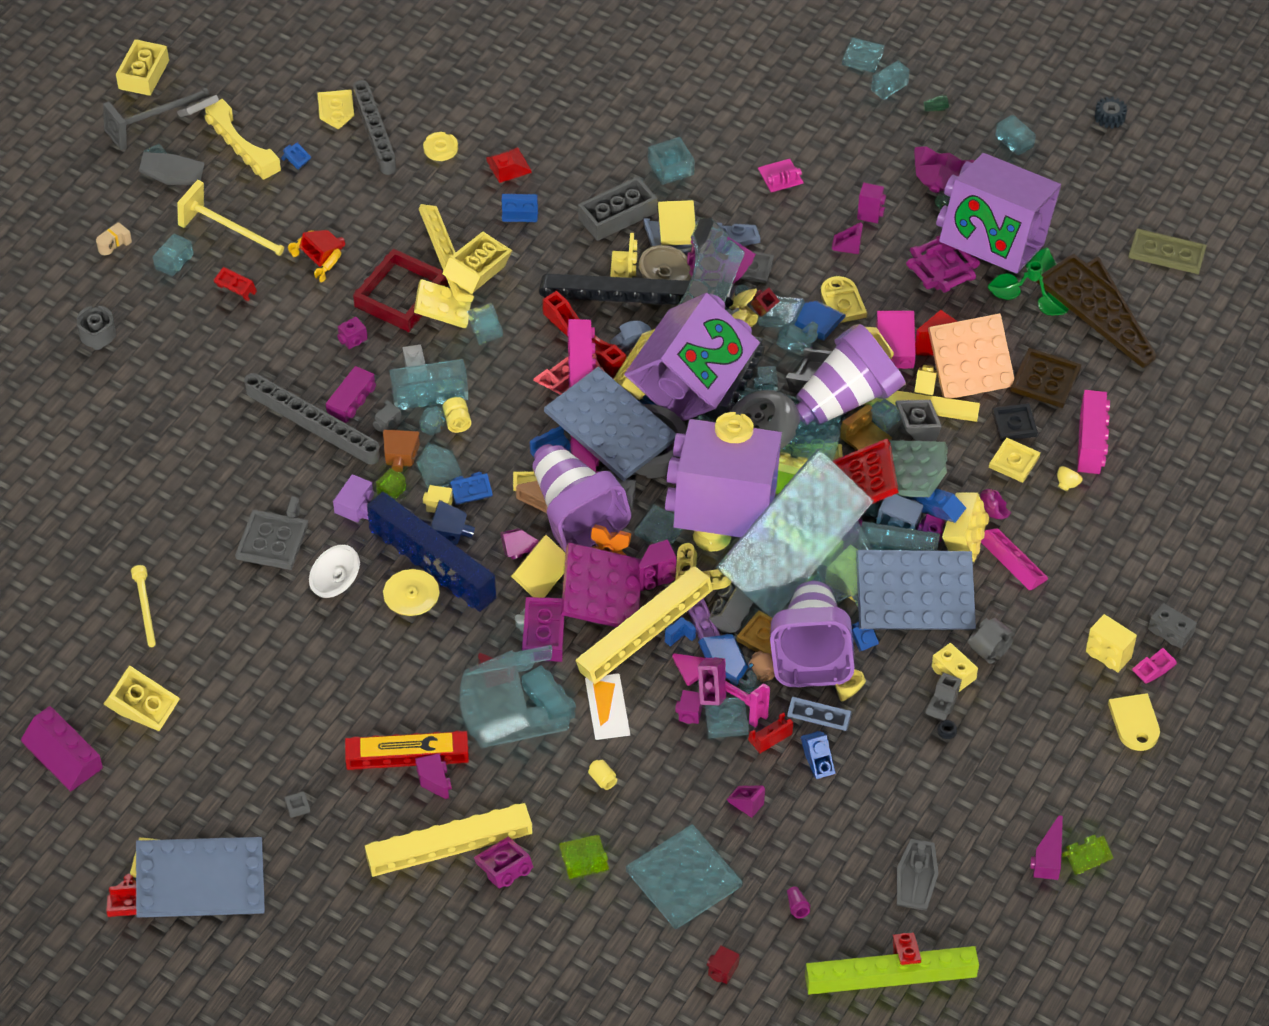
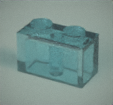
[872,60,910,99]
[995,115,1036,156]
[153,234,194,277]

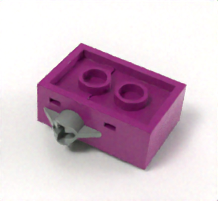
[515,597,565,662]

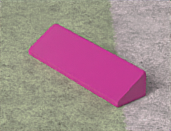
[981,528,1048,590]

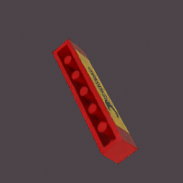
[345,731,469,770]

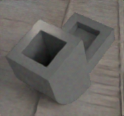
[926,673,962,721]

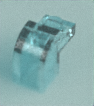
[776,321,818,354]
[871,399,901,432]

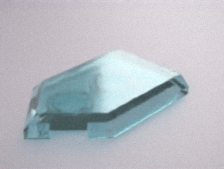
[416,442,464,489]

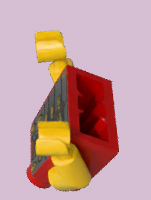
[288,230,345,282]

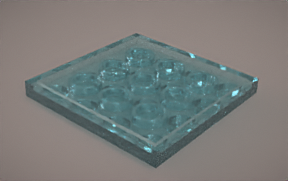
[626,824,743,929]

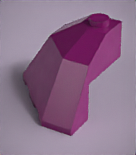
[914,146,975,193]

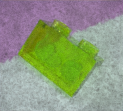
[1062,834,1114,875]

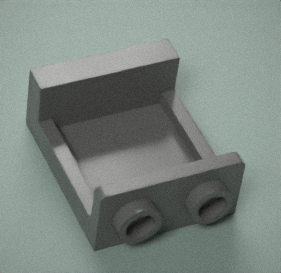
[786,348,832,392]

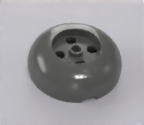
[731,390,800,450]

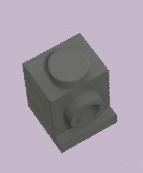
[373,401,402,432]

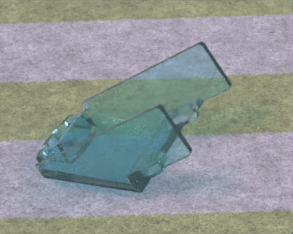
[460,645,570,748]

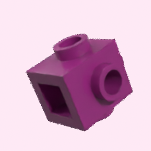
[337,317,367,349]
[915,514,945,547]

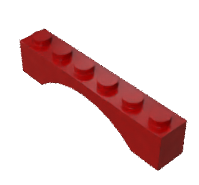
[542,291,627,378]

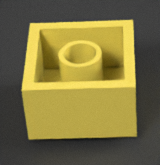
[1086,614,1137,672]

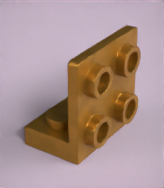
[839,404,892,451]

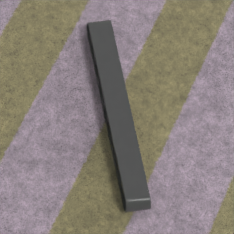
[244,373,380,464]

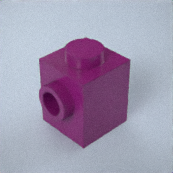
[675,690,703,724]

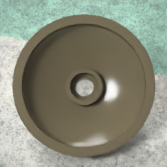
[639,245,691,281]

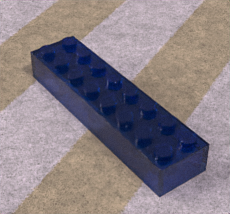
[367,491,496,612]

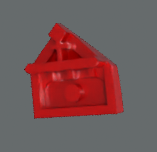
[107,873,137,917]

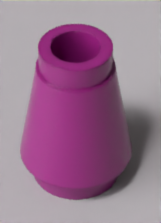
[787,887,810,918]

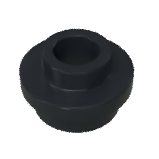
[937,720,957,739]

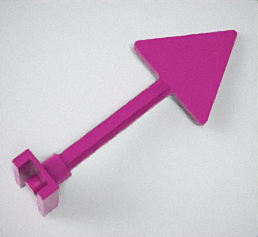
[672,653,770,727]

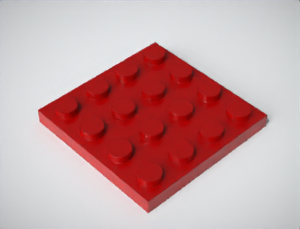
[818,438,899,521]

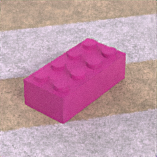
[1077,390,1110,474]

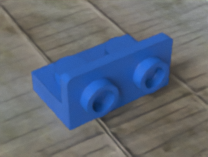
[502,194,538,222]
[530,426,571,457]
[449,472,493,505]

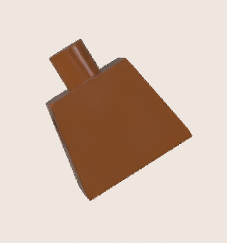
[383,430,420,473]

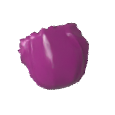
[979,488,1011,520]

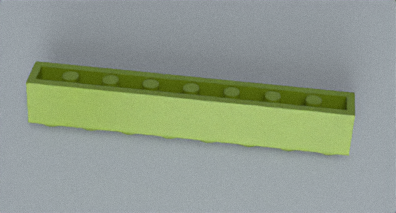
[805,946,979,995]

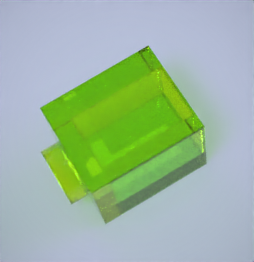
[376,468,406,503]

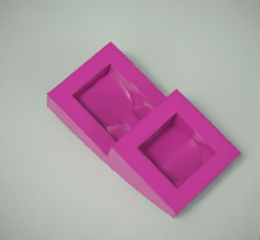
[1132,648,1177,684]

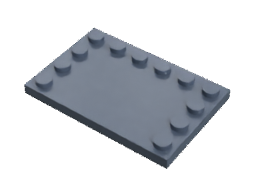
[136,837,265,917]

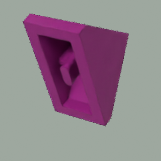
[831,222,863,254]
[727,786,765,818]

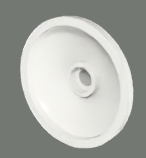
[309,545,360,598]

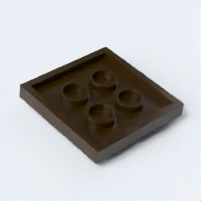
[1010,348,1082,408]

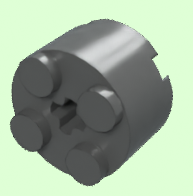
[77,306,116,350]
[968,618,1015,664]

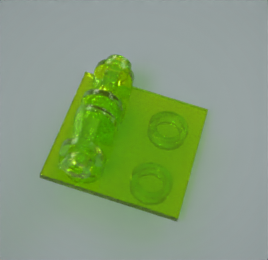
[559,835,609,879]

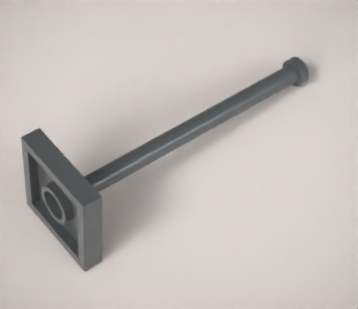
[103,88,210,150]

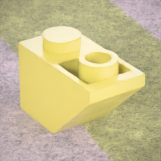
[914,365,937,395]

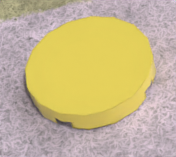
[423,132,458,161]
[715,412,753,443]

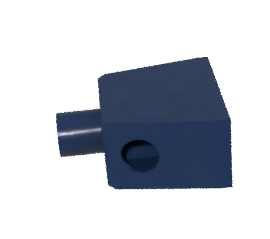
[427,500,475,545]

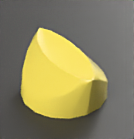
[835,669,866,702]

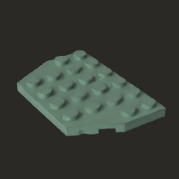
[881,440,948,497]

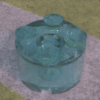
[467,303,503,345]

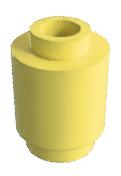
[588,760,617,790]

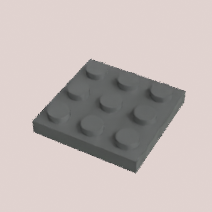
[235,510,309,570]

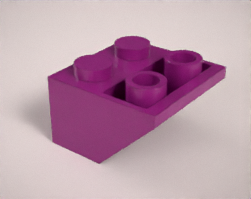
[639,539,676,591]

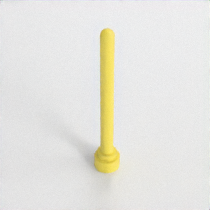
[131,565,156,647]

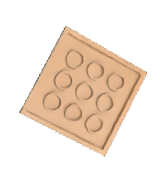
[928,314,1014,399]

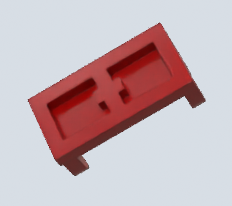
[213,267,257,301]
[748,713,793,753]

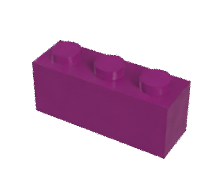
[326,366,376,424]

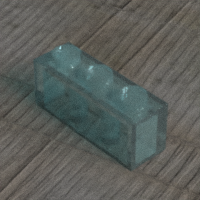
[521,665,576,729]

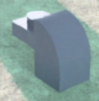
[610,321,651,353]

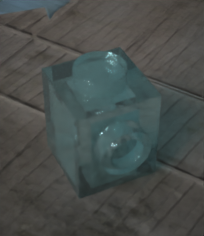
[754,366,778,391]

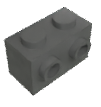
[1148,603,1197,649]

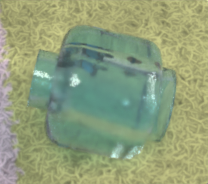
[419,406,446,435]

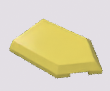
[317,90,354,129]

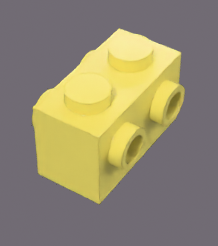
[932,643,978,692]

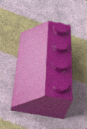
[21,706,103,792]

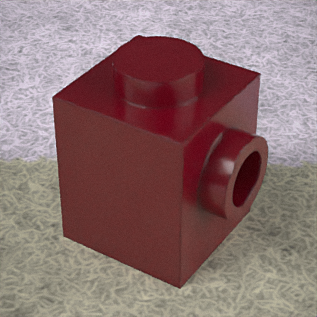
[750,288,780,317]
[707,945,740,984]

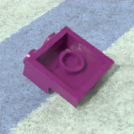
[474,837,534,889]

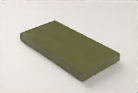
[1128,229,1207,274]

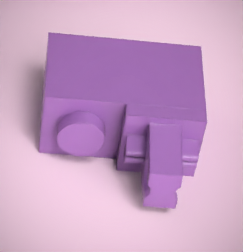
[333,474,377,522]

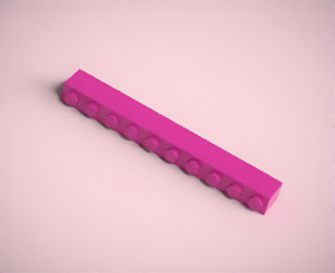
[567,319,599,473]

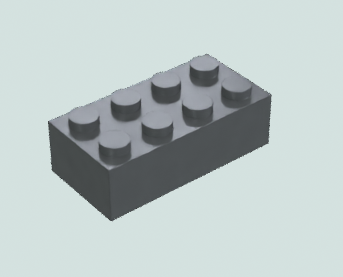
[578,177,657,241]

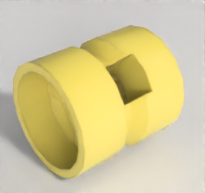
[443,397,471,433]

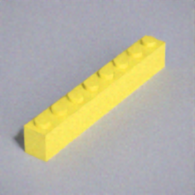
[576,566,713,684]
[365,803,532,877]

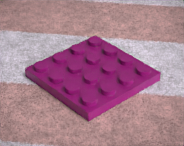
[561,543,642,627]

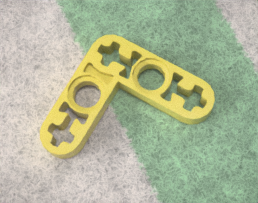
[675,543,732,590]

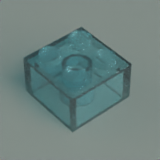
[648,137,695,185]

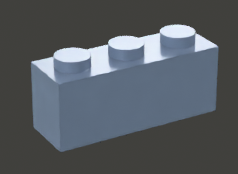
[787,697,852,731]

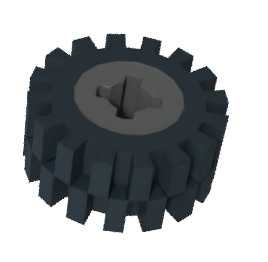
[1094,97,1127,129]

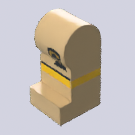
[96,222,132,255]

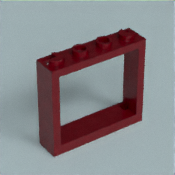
[353,249,449,332]

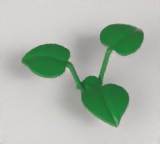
[988,247,1068,316]

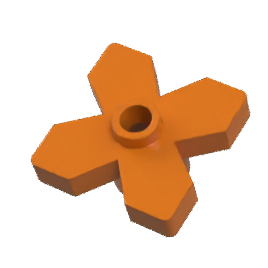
[591,524,631,556]

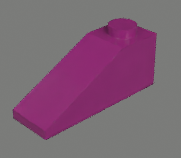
[1030,815,1063,880]

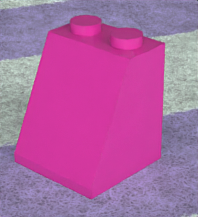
[875,311,915,369]

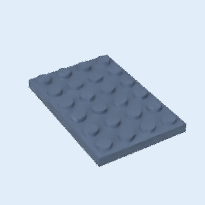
[544,366,676,481]
[856,550,976,630]

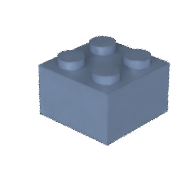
[875,494,924,542]

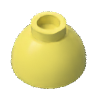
[1057,466,1083,491]

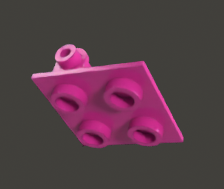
[758,159,804,193]

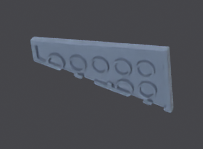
[643,218,760,256]

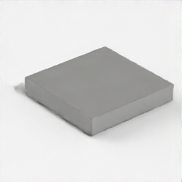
[177,95,219,117]

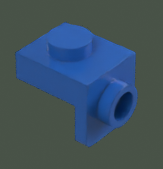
[665,617,696,646]
[852,622,879,652]

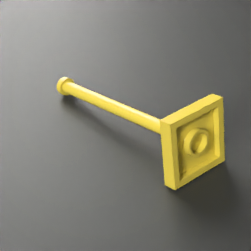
[178,180,284,256]

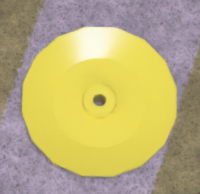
[383,569,440,616]

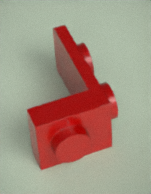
[893,933,922,965]

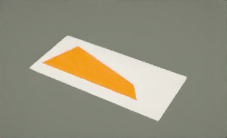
[585,674,630,740]

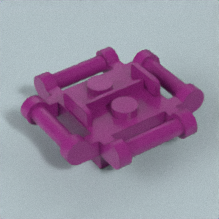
[906,235,980,293]

